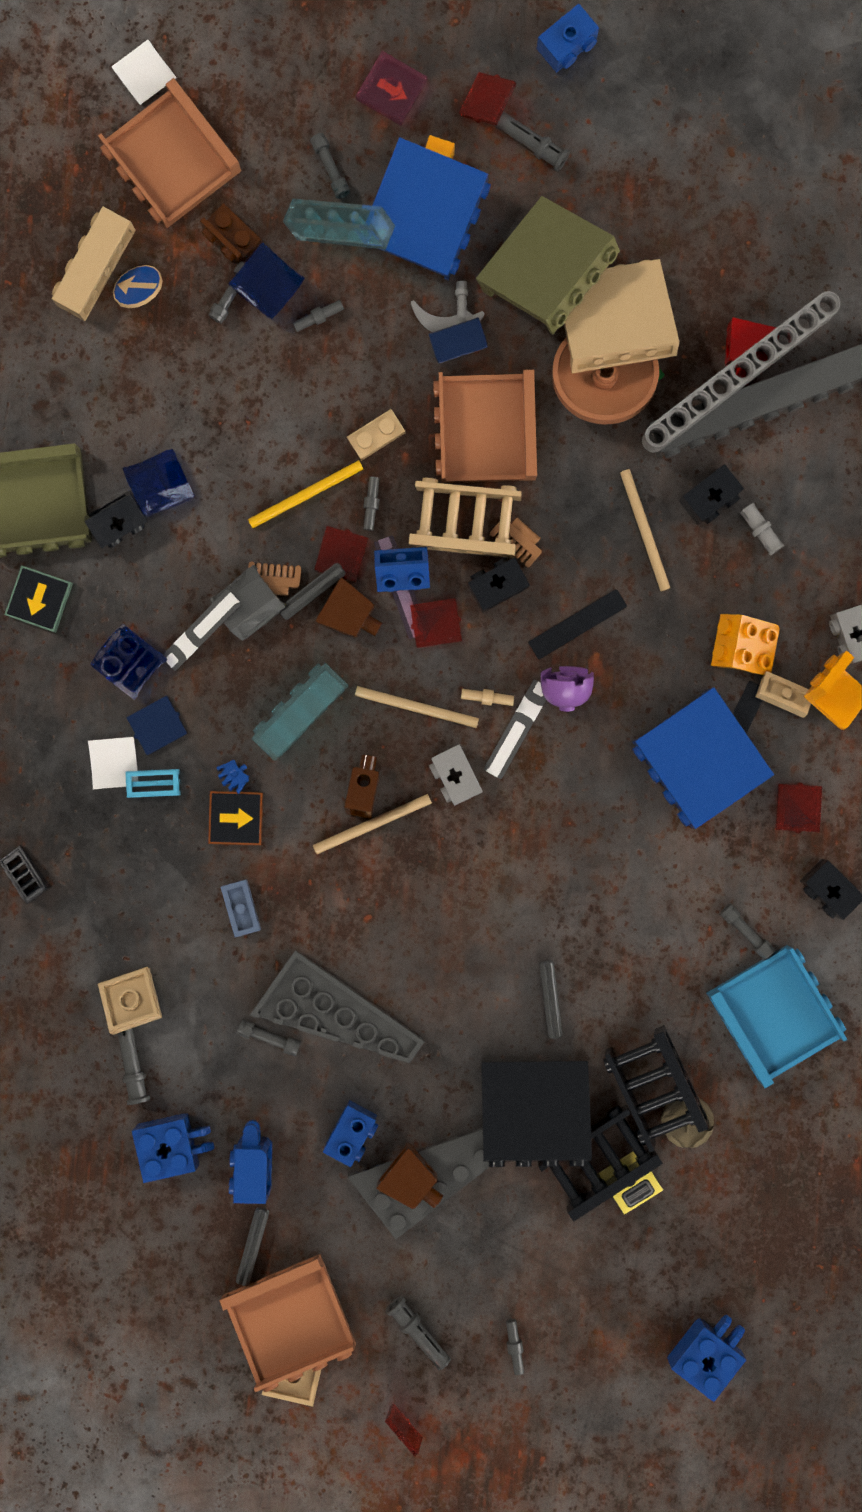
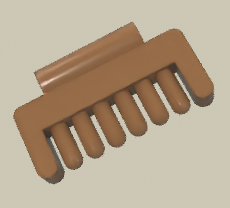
[490,518,542,568]
[248,561,302,596]

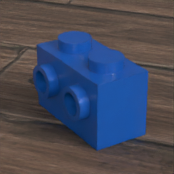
[374,547,430,592]
[323,1100,378,1167]

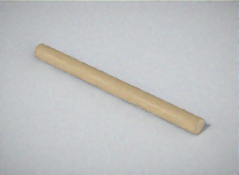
[620,469,670,592]
[355,686,479,728]
[313,794,432,854]

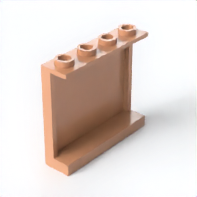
[98,78,241,228]
[433,370,537,483]
[219,1254,356,1392]

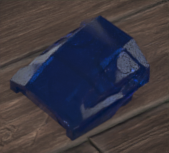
[228,242,305,320]
[122,449,195,517]
[90,623,168,700]

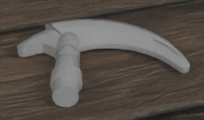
[411,281,484,332]

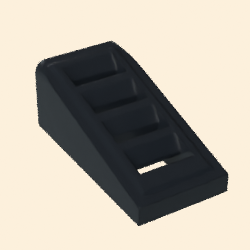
[0,845,51,904]

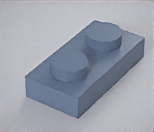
[221,879,261,937]

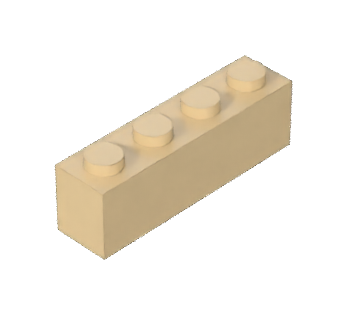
[52,206,136,321]

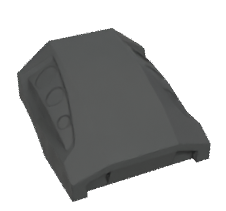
[210,565,287,641]

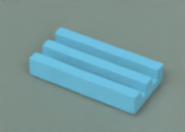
[126,769,181,798]

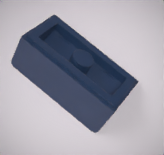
[428,317,488,363]

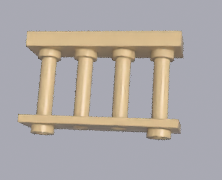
[409,478,522,558]

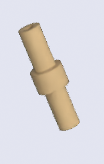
[461,689,514,706]

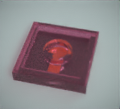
[356,51,428,126]

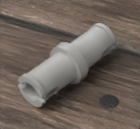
[740,503,784,555]

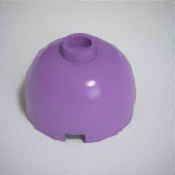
[541,666,594,712]

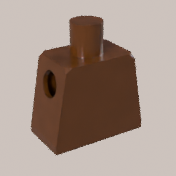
[316,578,383,639]
[344,755,379,819]
[376,1142,443,1209]

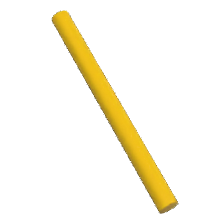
[248,460,364,528]

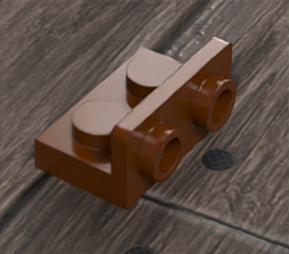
[200,203,262,263]

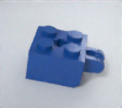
[132,1113,215,1183]
[229,1119,273,1204]
[667,1315,746,1402]

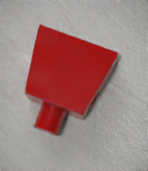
[725,317,780,386]

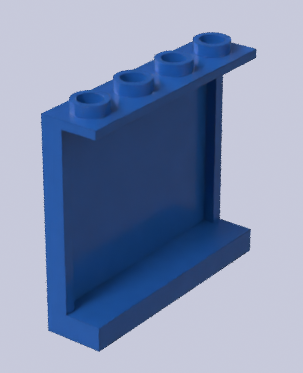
[359,137,491,281]
[632,687,774,829]

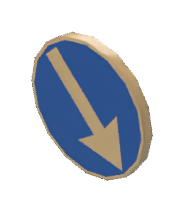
[113,265,163,308]

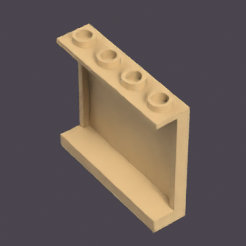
[564,259,679,374]

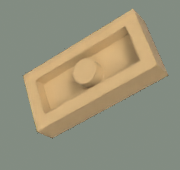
[347,409,405,461]
[756,671,811,718]

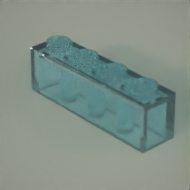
[283,198,395,249]
[251,663,349,761]

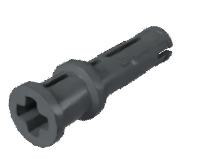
[494,111,570,172]
[118,1028,150,1105]
[385,1296,451,1370]

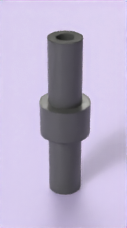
[293,300,344,332]
[363,477,380,531]
[506,1319,524,1375]

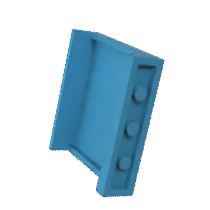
[706,945,847,1088]

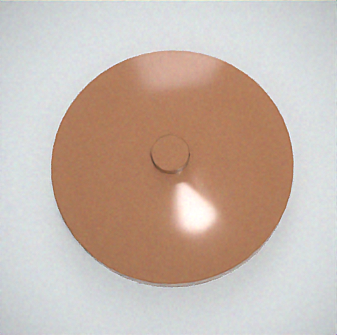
[552,337,659,425]

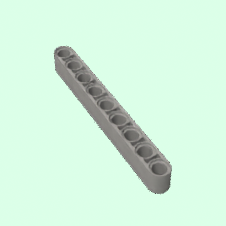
[642,291,841,453]

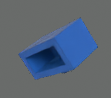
[536,4,599,73]

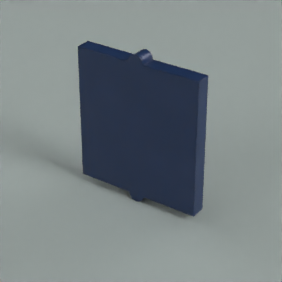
[126,696,188,755]

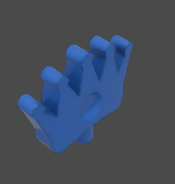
[217,760,249,794]

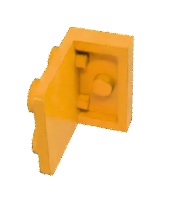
[711,614,779,676]
[804,650,862,730]

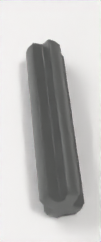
[280,562,346,620]
[540,960,563,1039]
[236,1207,269,1286]

